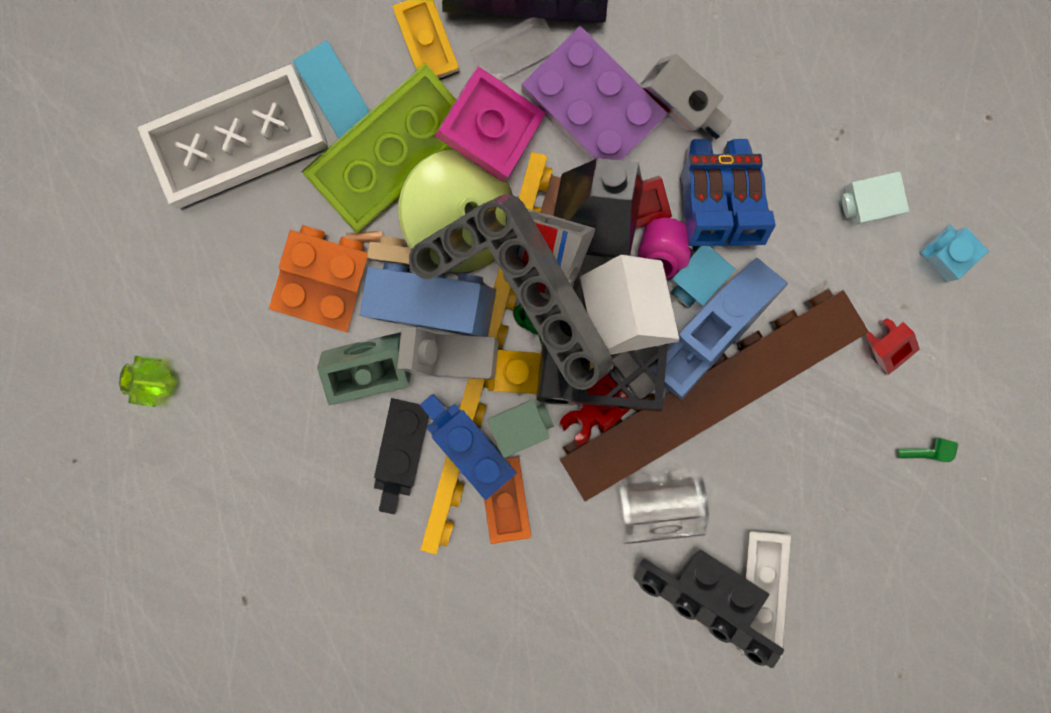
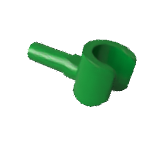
[898,438,958,462]

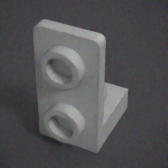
[397,327,499,380]

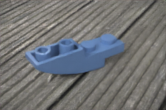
[650,257,788,400]

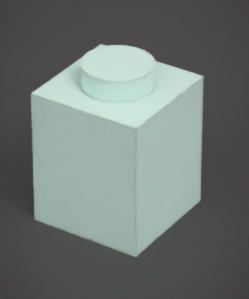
[841,171,910,226]

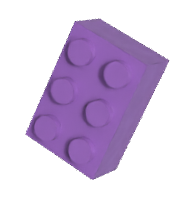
[521,26,668,161]

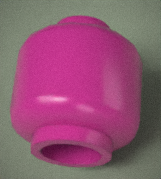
[638,218,694,279]

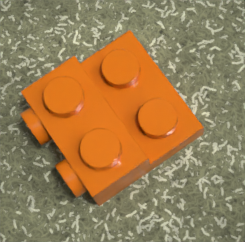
[269,225,370,333]

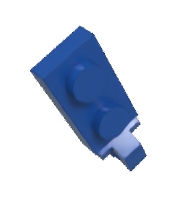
[420,394,517,500]

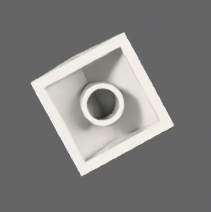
[580,255,679,355]

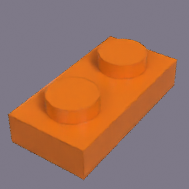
[484,456,531,544]

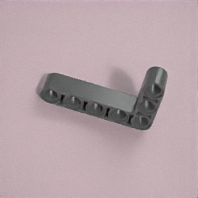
[409,194,612,390]

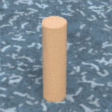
[345,231,383,242]

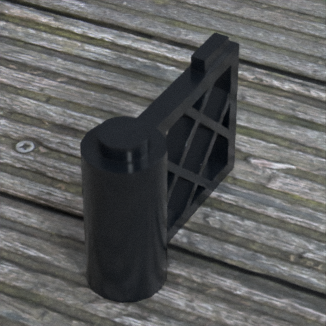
[536,320,668,412]

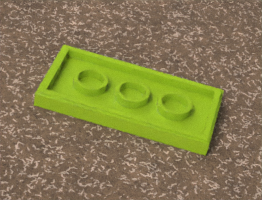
[301,63,456,234]

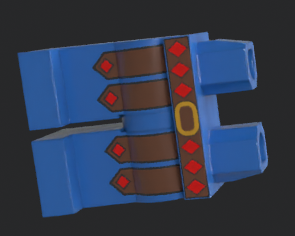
[681,139,776,246]

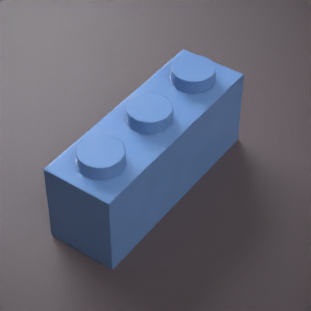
[359,262,496,337]

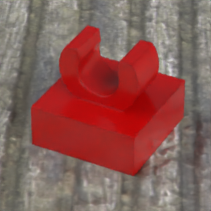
[866,318,920,375]

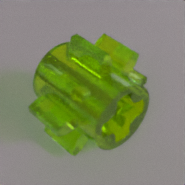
[119,356,171,407]

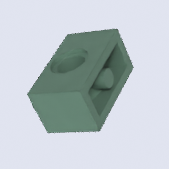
[317,332,411,405]
[487,399,554,458]

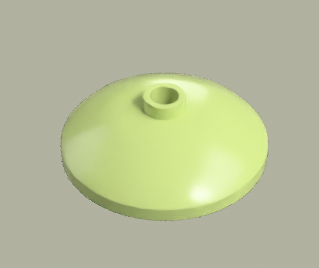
[398,149,513,273]

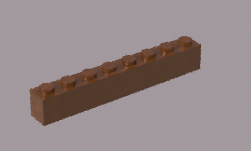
[559,288,869,502]

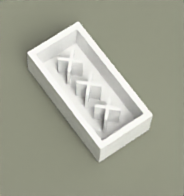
[137,64,328,209]

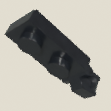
[374,398,430,515]

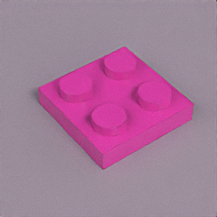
[434,66,546,182]

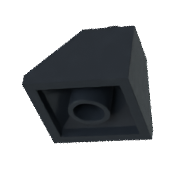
[553,158,643,258]

